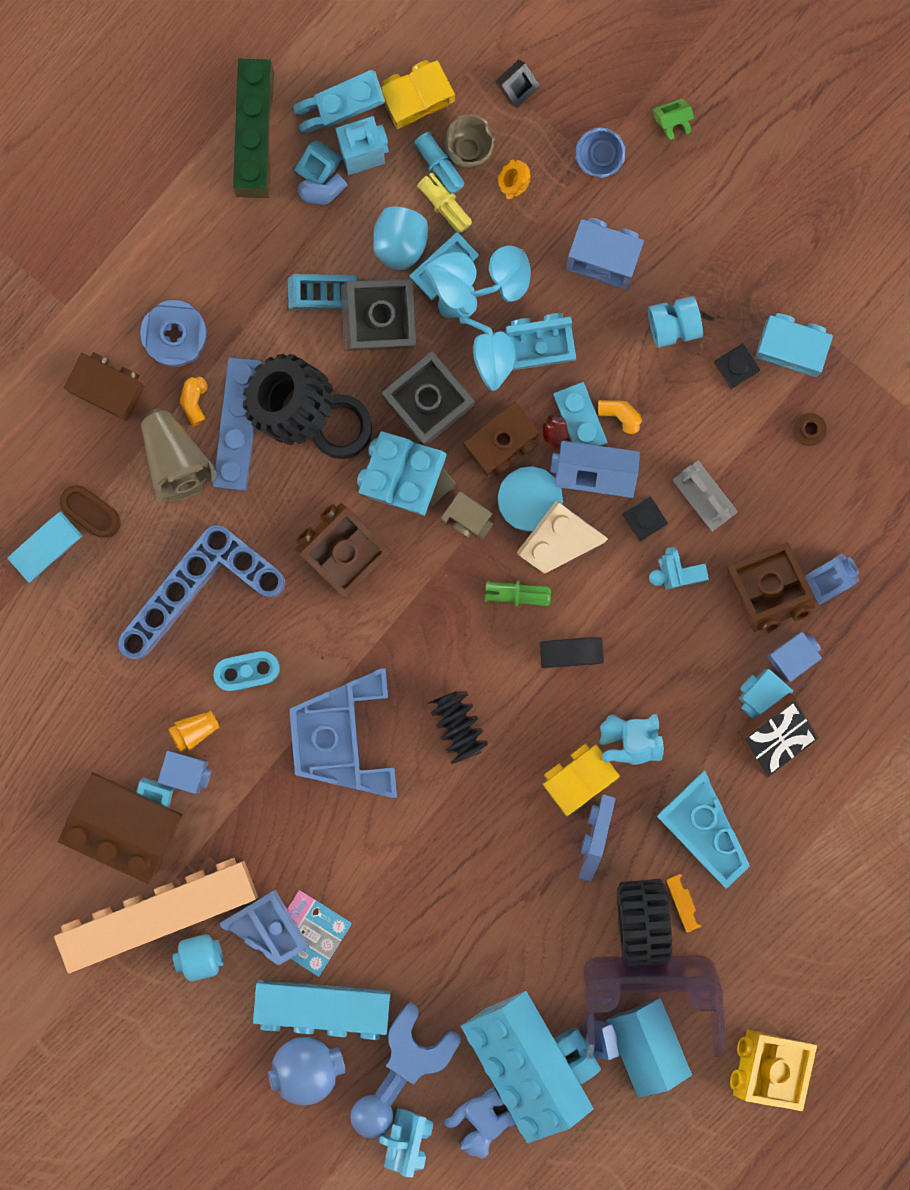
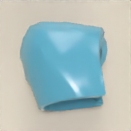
[373,207,428,271]

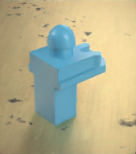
[649,547,709,590]

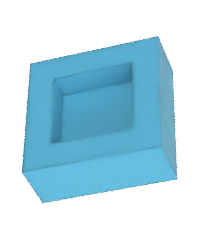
[137,777,174,808]

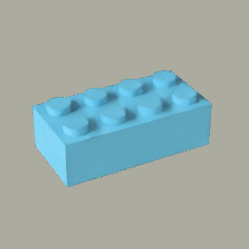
[461,991,594,1144]

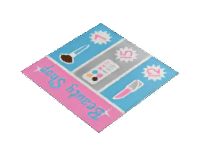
[287,890,352,977]

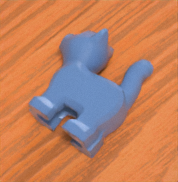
[444,1087,516,1159]

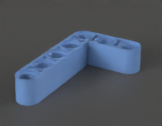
[118,525,286,660]

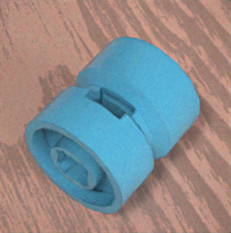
[648,296,703,348]
[554,1027,601,1085]

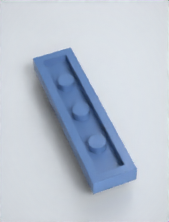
[213,357,262,492]

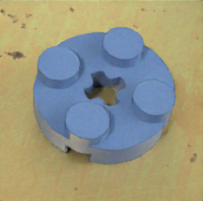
[140,300,207,367]

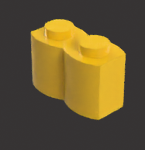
[381,60,455,129]
[542,743,620,816]

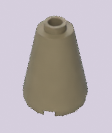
[140,409,217,503]

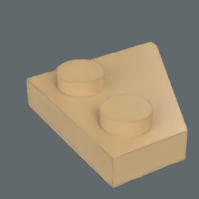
[517,500,608,574]

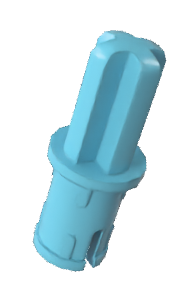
[413,132,464,194]

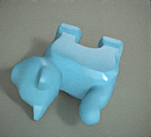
[599,714,664,765]

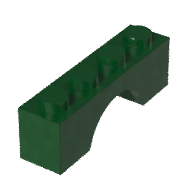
[233,58,274,198]

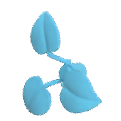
[423,245,531,391]

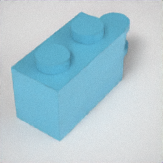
[335,116,389,175]

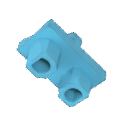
[379,1108,434,1177]

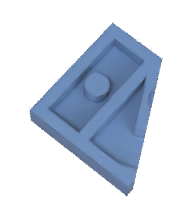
[578,795,616,882]
[219,890,309,965]

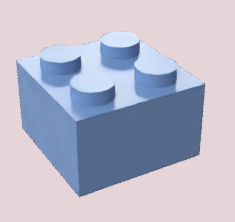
[565,218,644,291]

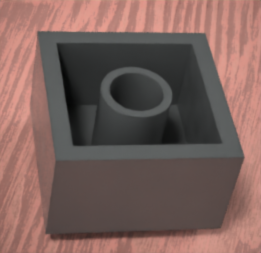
[341,279,416,351]
[381,351,475,446]

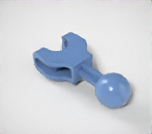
[350,1002,461,1139]

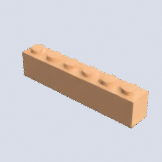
[54,858,259,974]

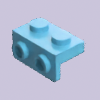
[505,313,576,371]

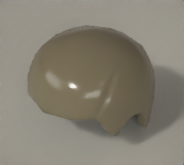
[445,114,494,169]

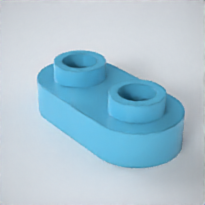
[213,651,280,691]

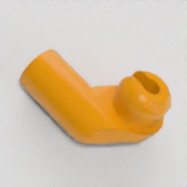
[179,376,208,427]
[597,400,642,434]

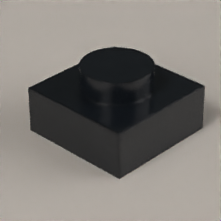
[495,59,540,108]
[714,343,760,390]
[622,496,668,542]

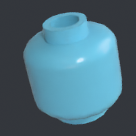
[173,934,224,982]

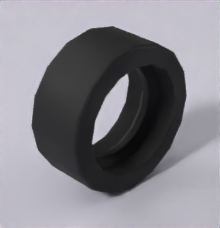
[312,394,373,459]
[540,637,604,668]

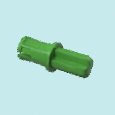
[485,581,552,607]

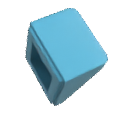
[294,140,343,185]

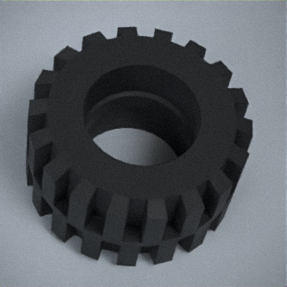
[243,354,334,445]
[617,879,672,967]

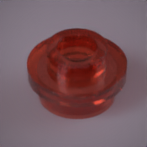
[542,415,569,448]

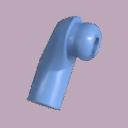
[297,174,348,205]

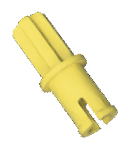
[417,173,472,233]

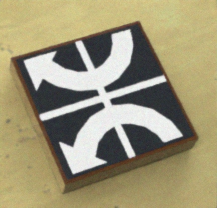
[737,692,819,778]

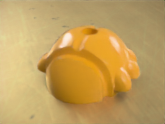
[498,159,531,199]

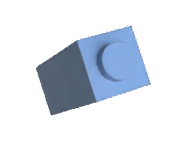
[550,441,640,498]

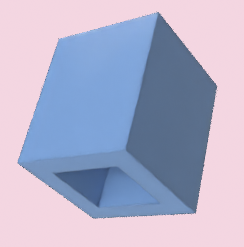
[766,632,822,683]
[157,750,212,794]

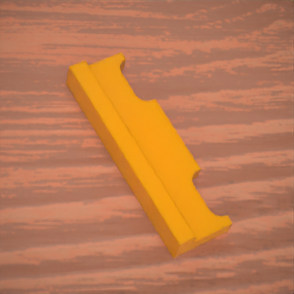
[665,874,701,933]

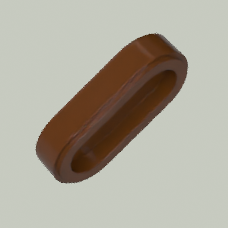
[60,485,121,538]

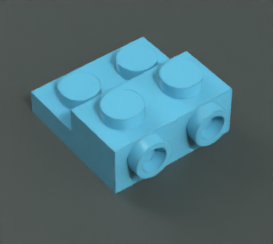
[357,431,447,516]

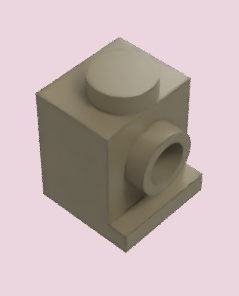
[441,491,494,540]

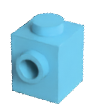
[738,669,793,720]

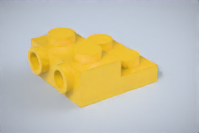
[730,1029,817,1111]

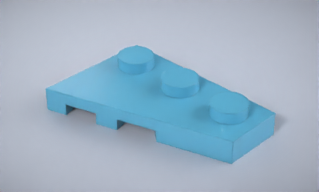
[656,770,750,889]

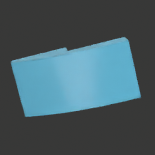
[7,511,82,583]

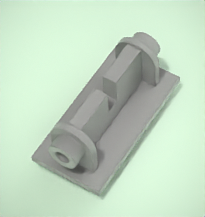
[672,460,738,532]

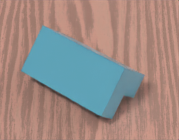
[606,998,692,1098]

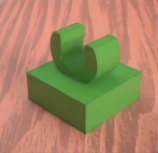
[652,98,694,140]

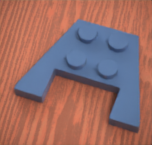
[289,668,397,798]

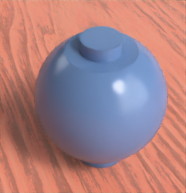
[267,1037,345,1106]

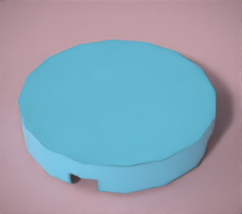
[497,466,563,532]

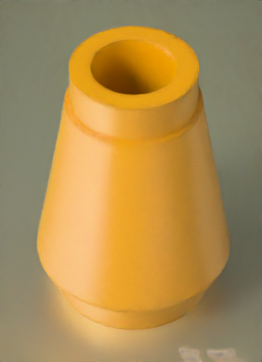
[168,710,220,752]

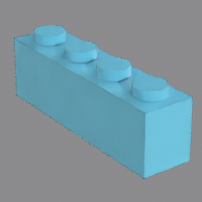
[253,980,391,1040]

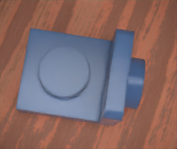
[804,553,859,605]

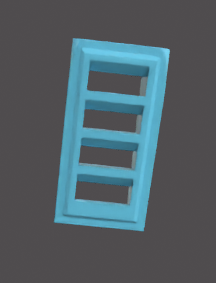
[288,274,357,310]

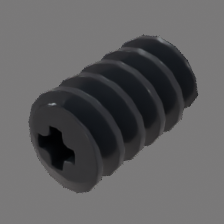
[427,691,488,764]

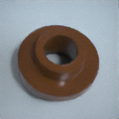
[793,413,827,446]

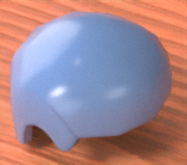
[575,127,626,178]

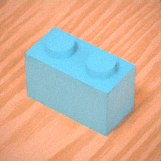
[754,313,833,378]

